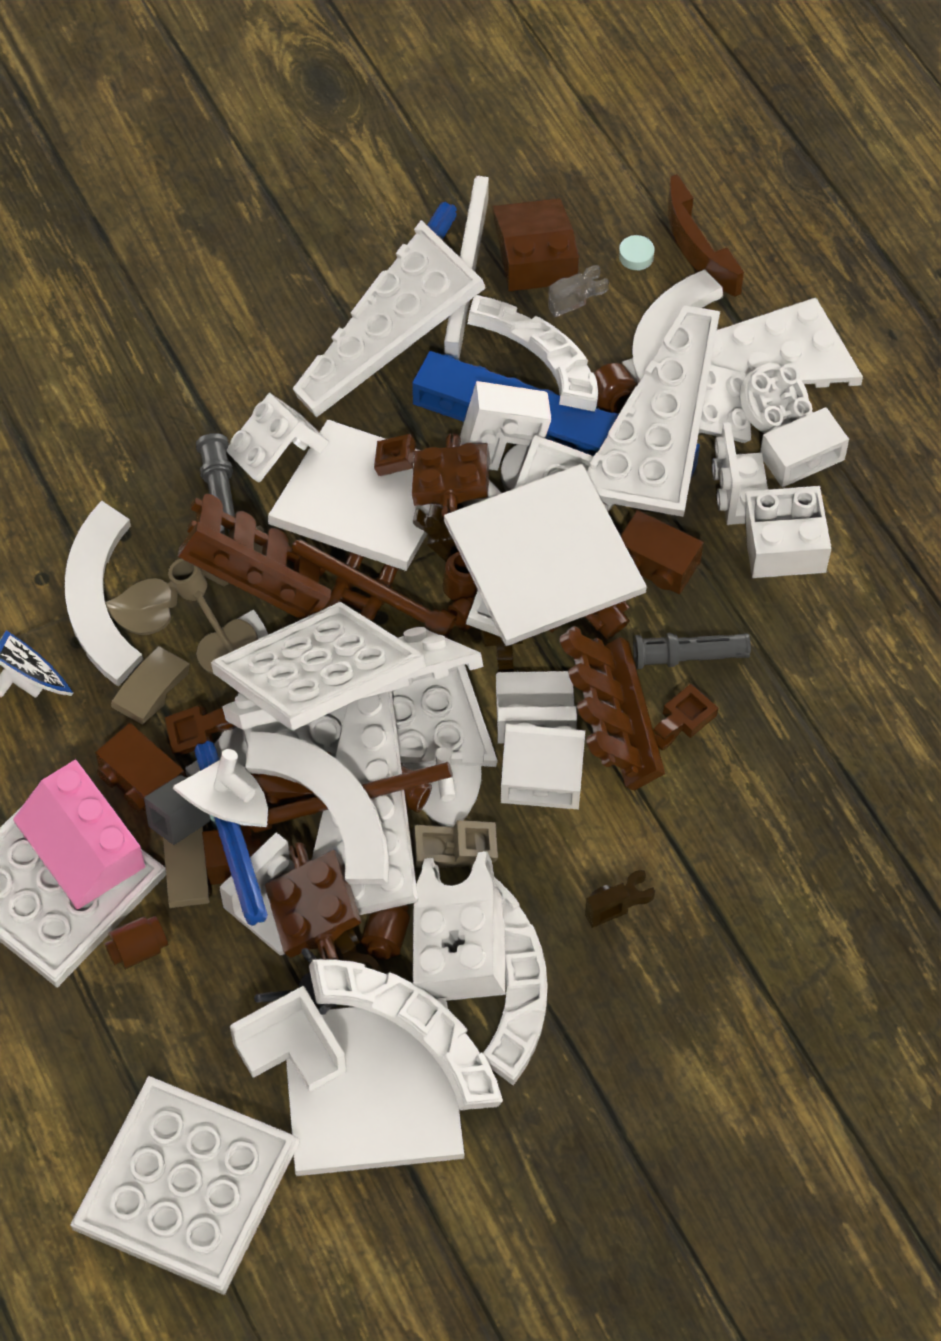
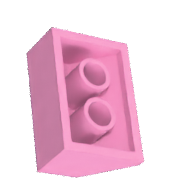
[13,759,145,910]

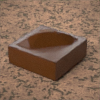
[374,434,416,476]

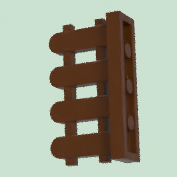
[178,494,331,619]
[560,626,665,791]

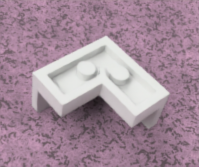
[460,381,551,471]
[230,986,346,1091]

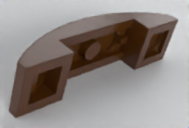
[668,174,744,297]

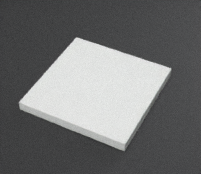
[268,420,442,571]
[444,464,647,646]
[211,602,426,731]
[0,807,166,988]
[286,998,464,1176]
[70,1076,300,1295]

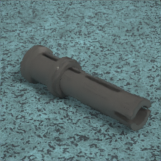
[195,433,235,535]
[633,633,751,670]

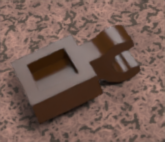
[653,684,719,751]
[164,705,237,756]

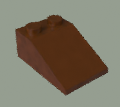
[492,198,579,292]

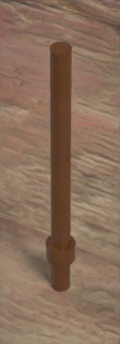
[240,762,453,833]

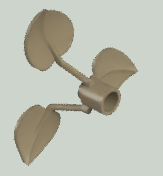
[105,525,265,676]

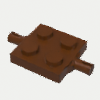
[412,434,490,517]
[265,843,362,960]

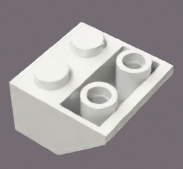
[745,486,831,578]
[501,723,585,810]

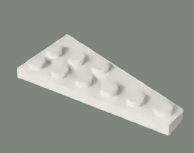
[293,220,486,418]
[622,298,863,388]
[222,627,483,730]
[312,691,418,915]

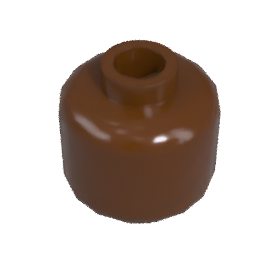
[594,363,638,414]

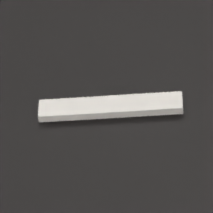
[444,176,489,361]

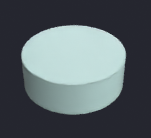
[619,235,654,270]

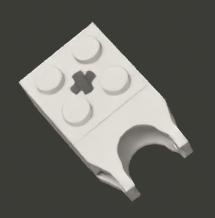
[413,851,505,1001]

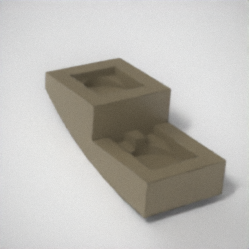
[111,646,190,725]
[411,820,498,868]
[163,826,210,908]

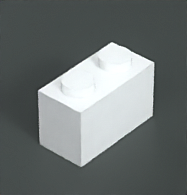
[760,407,849,488]

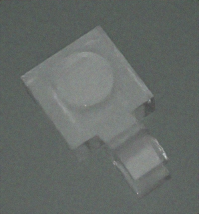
[548,265,609,317]

